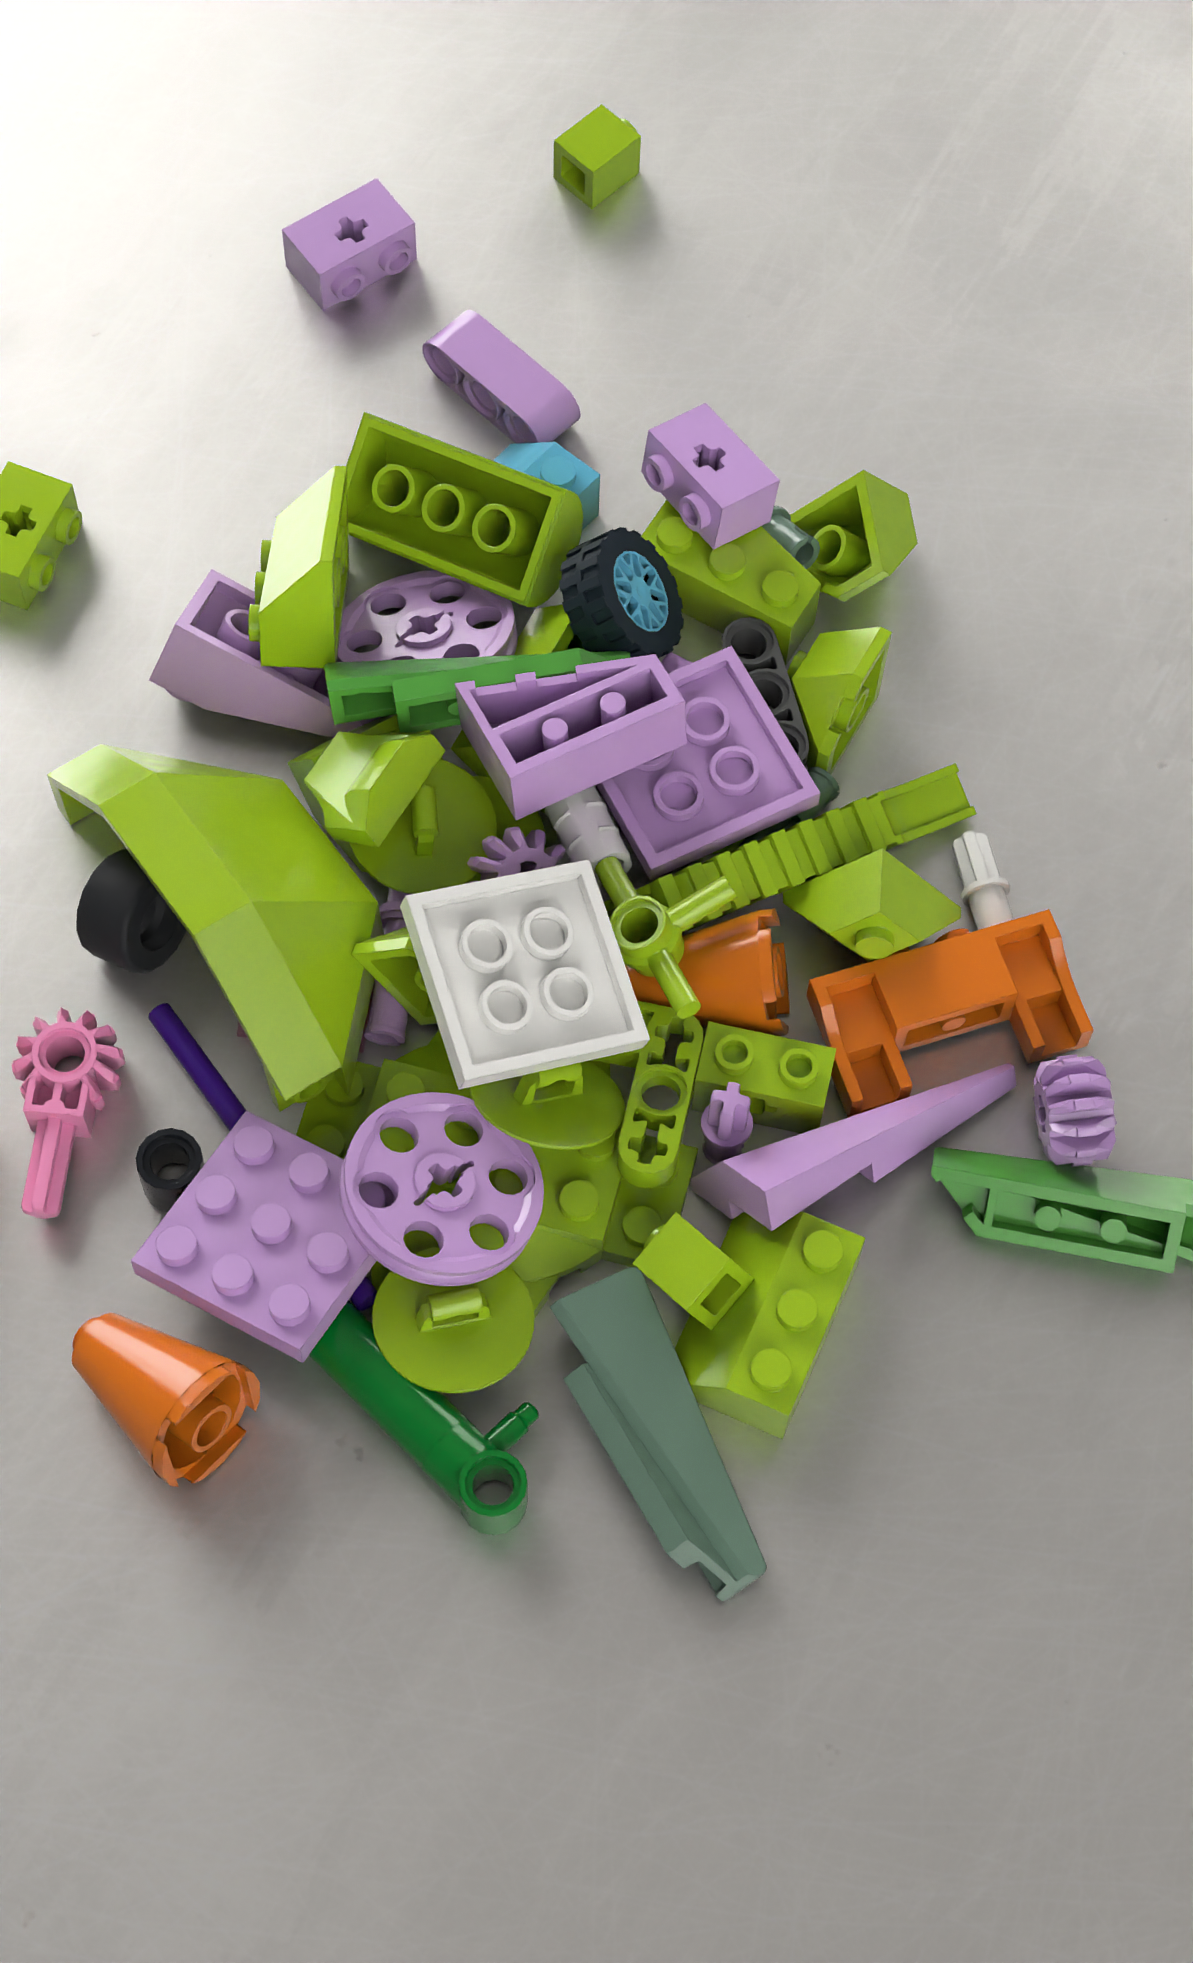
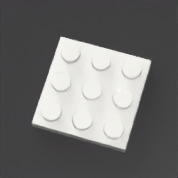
[400,859,650,1090]

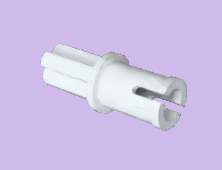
[952,831,1013,930]

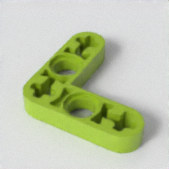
[593,1001,703,1188]

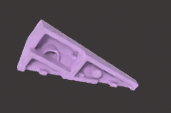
[690,1063,1016,1231]

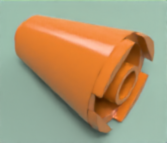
[625,908,790,1036]
[72,1313,260,1487]

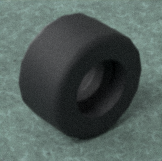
[76,849,187,973]

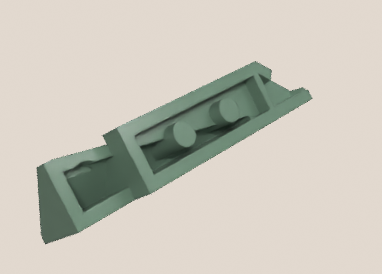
[549,1267,767,1602]

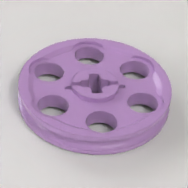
[337,570,518,662]
[339,1092,544,1286]

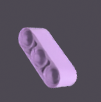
[422,310,581,443]

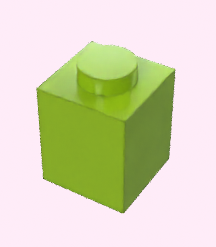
[553,104,641,209]
[632,1212,755,1330]

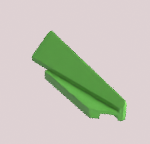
[324,648,631,733]
[931,1147,1193,1274]

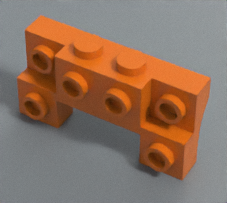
[806,909,1094,1118]

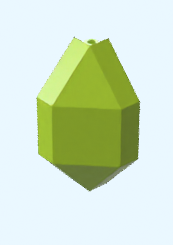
[47,744,384,1112]

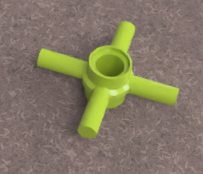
[595,856,737,1019]

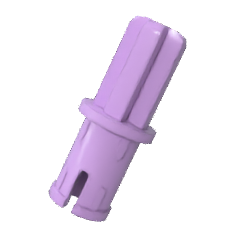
[701,1082,753,1165]

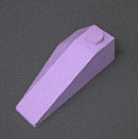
[149,569,384,738]

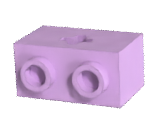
[282,178,417,311]
[641,403,780,550]

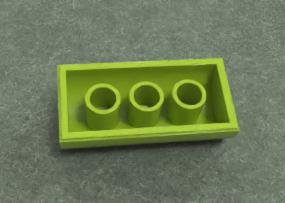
[346,412,583,607]

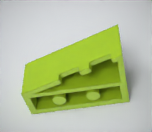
[641,500,821,666]

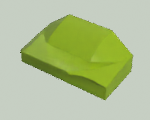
[304,732,446,848]

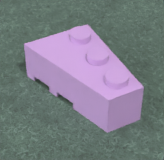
[454,654,687,820]

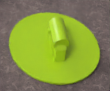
[349,759,497,894]
[470,1061,625,1150]
[372,1246,535,1393]

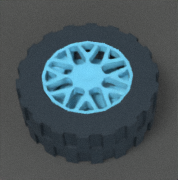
[559,527,684,658]

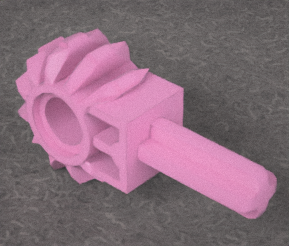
[12,1007,125,1219]

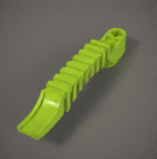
[604,763,977,943]

